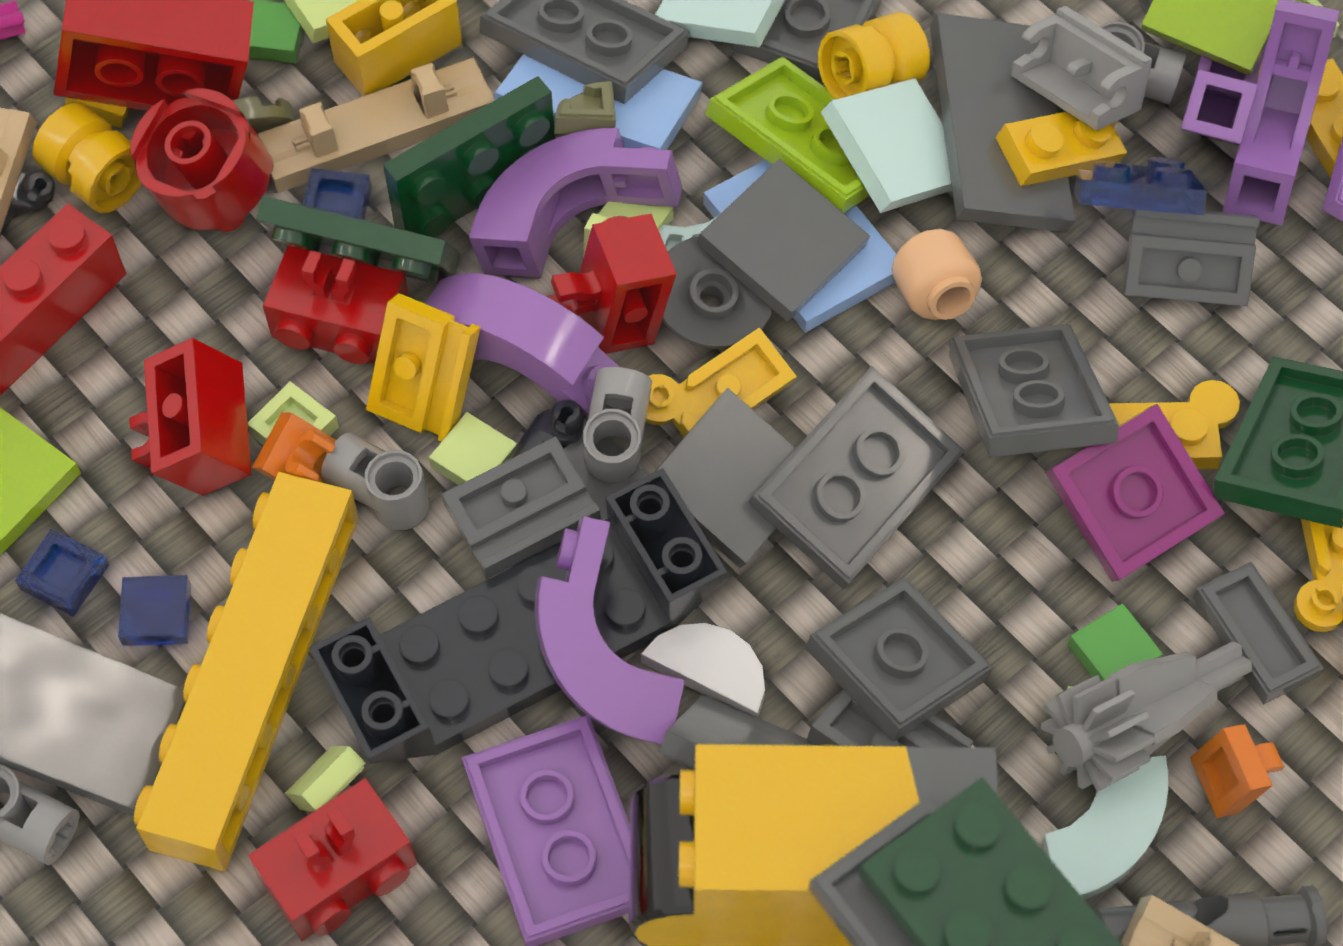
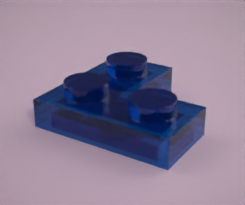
[1074,157,1207,216]

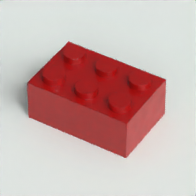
[53,0,254,111]

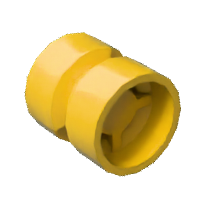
[818,11,930,100]
[32,102,142,213]

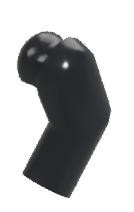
[0,170,55,237]
[507,400,587,461]

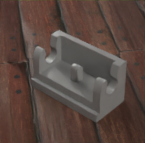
[1011,6,1152,131]

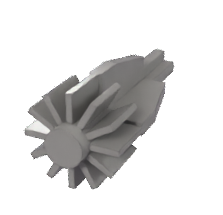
[1041,642,1252,791]

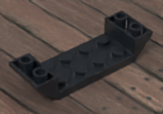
[309,468,728,764]

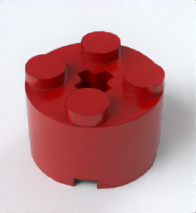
[130,88,274,232]

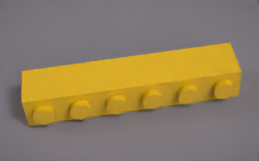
[134,472,359,872]

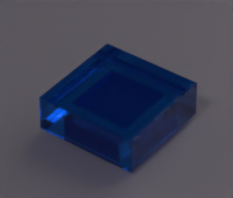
[302,168,372,220]
[15,529,109,617]
[118,575,191,646]

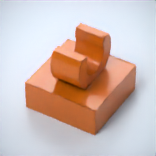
[252,412,336,483]
[1190,724,1285,818]

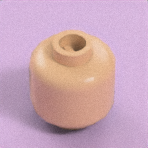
[891,229,982,320]

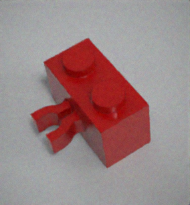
[547,213,677,354]
[263,245,409,364]
[129,338,252,496]
[248,778,417,942]

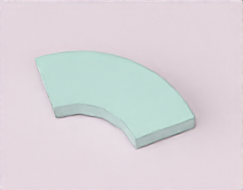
[1042,756,1168,900]

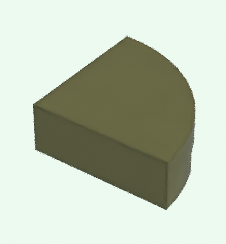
[554,81,616,135]
[233,96,296,134]

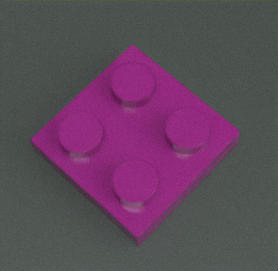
[1045,404,1225,582]

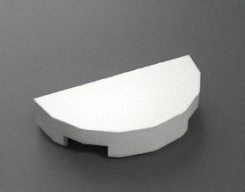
[641,623,765,718]

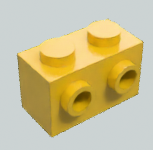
[326,0,462,96]

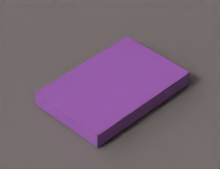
[462,715,657,946]

